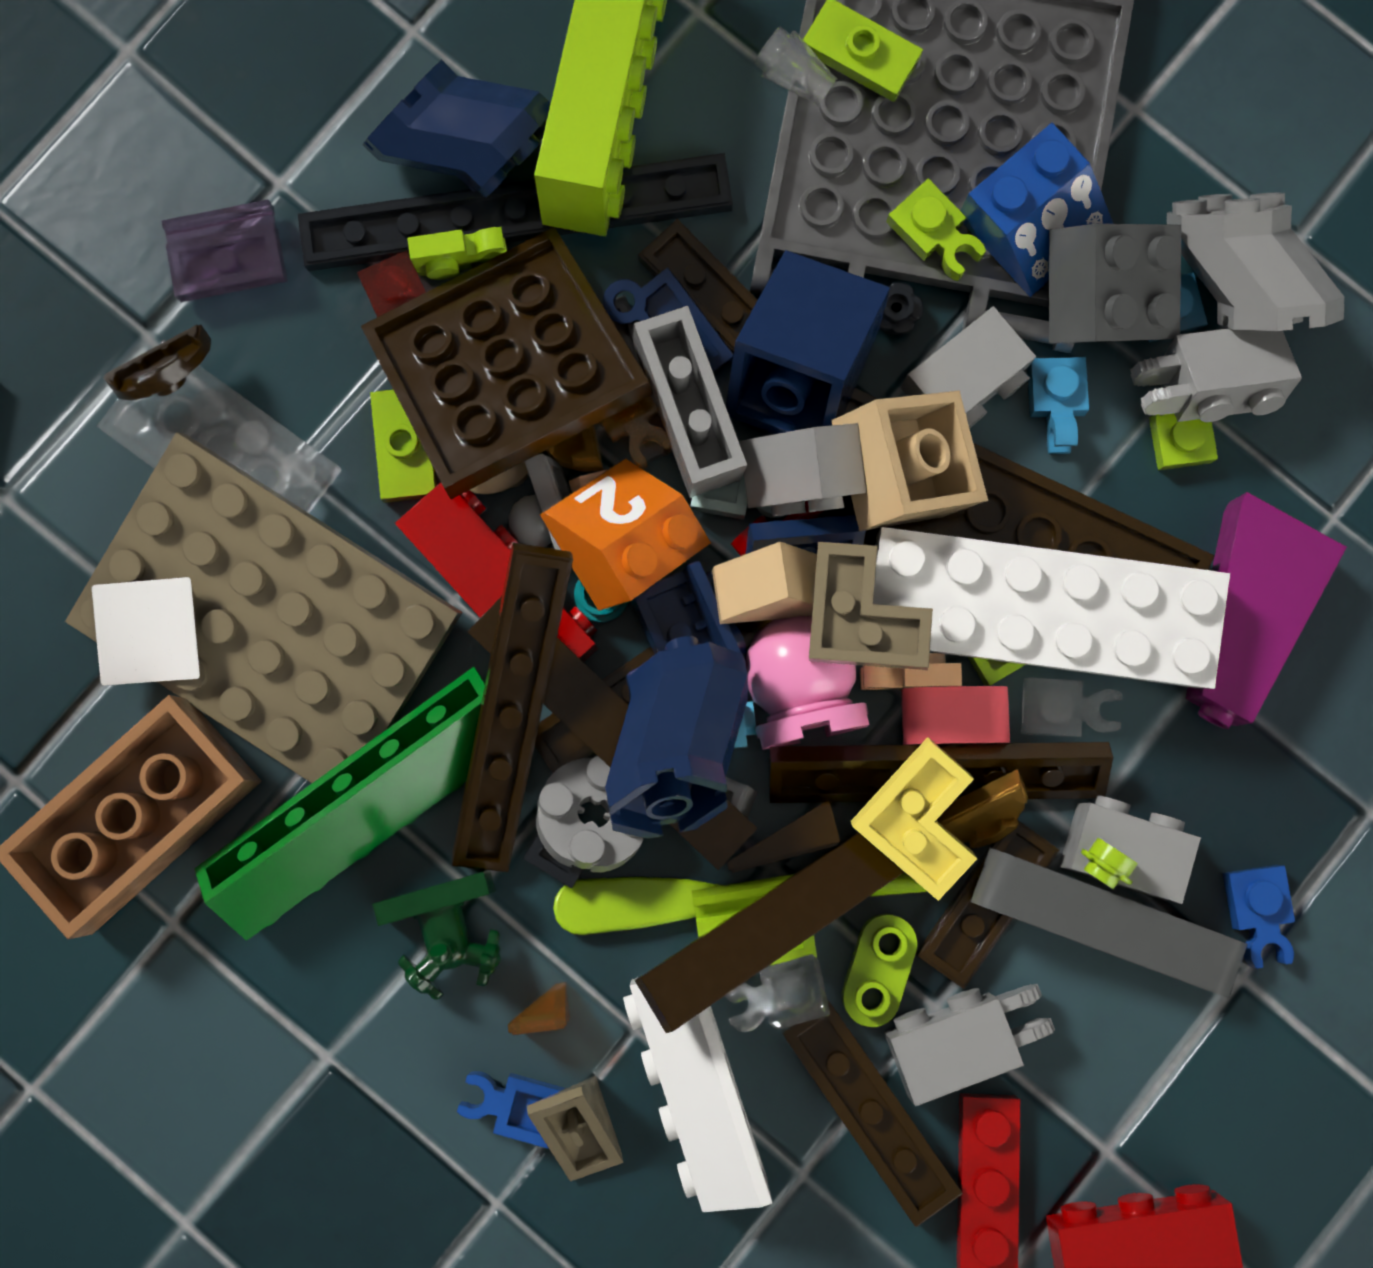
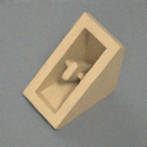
[712,542,817,624]

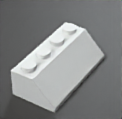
[623,978,772,1212]

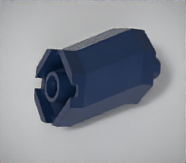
[363,59,551,198]
[605,636,748,839]

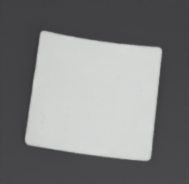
[92,577,200,686]

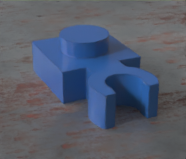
[1222,865,1295,969]
[457,1071,565,1149]

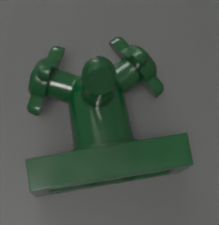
[372,870,501,1000]

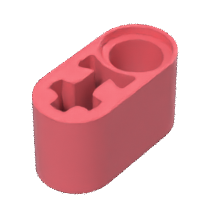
[901,686,1010,745]

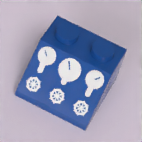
[960,123,1114,298]

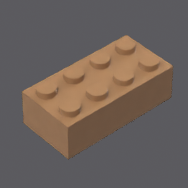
[0,695,262,939]

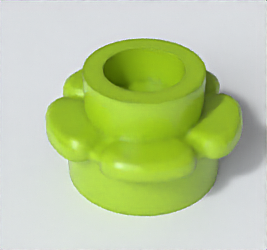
[1081,837,1138,889]

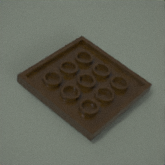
[361,227,653,499]

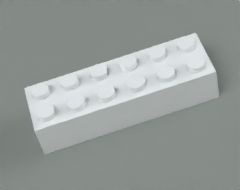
[873,527,1230,689]

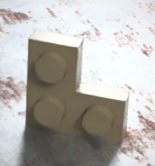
[809,542,933,671]

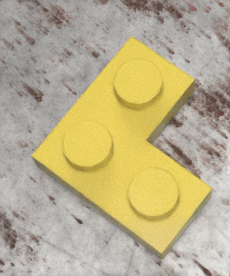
[851,737,977,901]

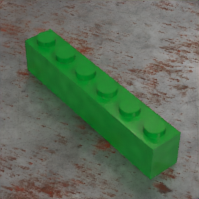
[194,667,486,941]

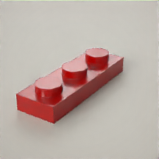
[957,1093,1020,1268]

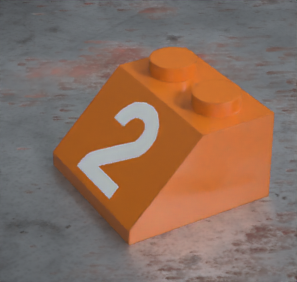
[539,459,711,611]

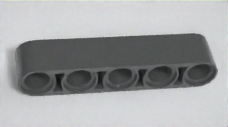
[970,848,1248,998]

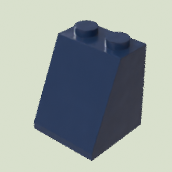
[726,250,890,434]

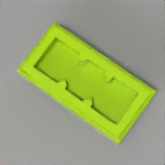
[800,0,923,102]
[370,390,437,503]

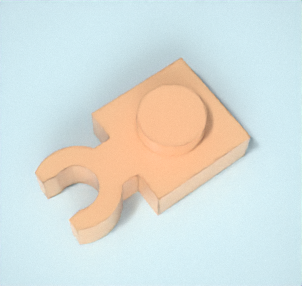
[860,653,962,691]

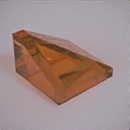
[508,982,570,1035]

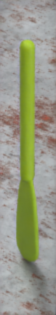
[553,872,954,935]

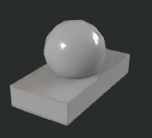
[508,454,571,550]

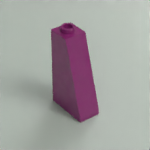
[1185,492,1347,729]

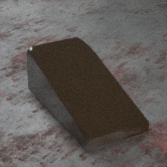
[727,801,840,873]

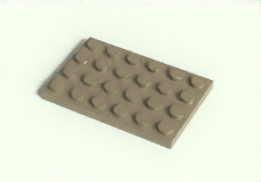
[65,432,463,783]

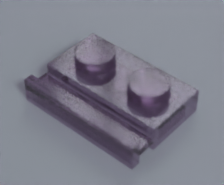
[161,199,288,303]

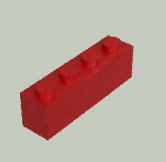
[395,482,598,662]

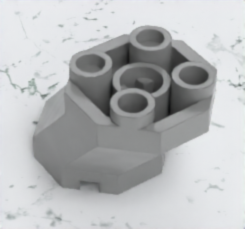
[1167,192,1344,331]

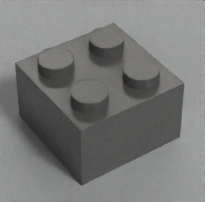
[1049,224,1181,343]

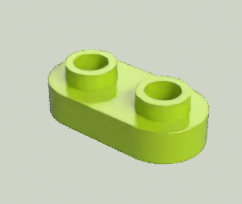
[841,914,917,1027]

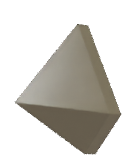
[527,1076,623,1182]

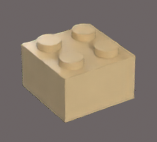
[831,390,988,531]

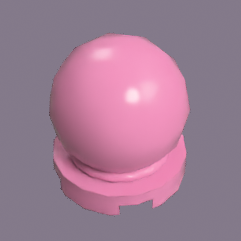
[746,616,869,750]

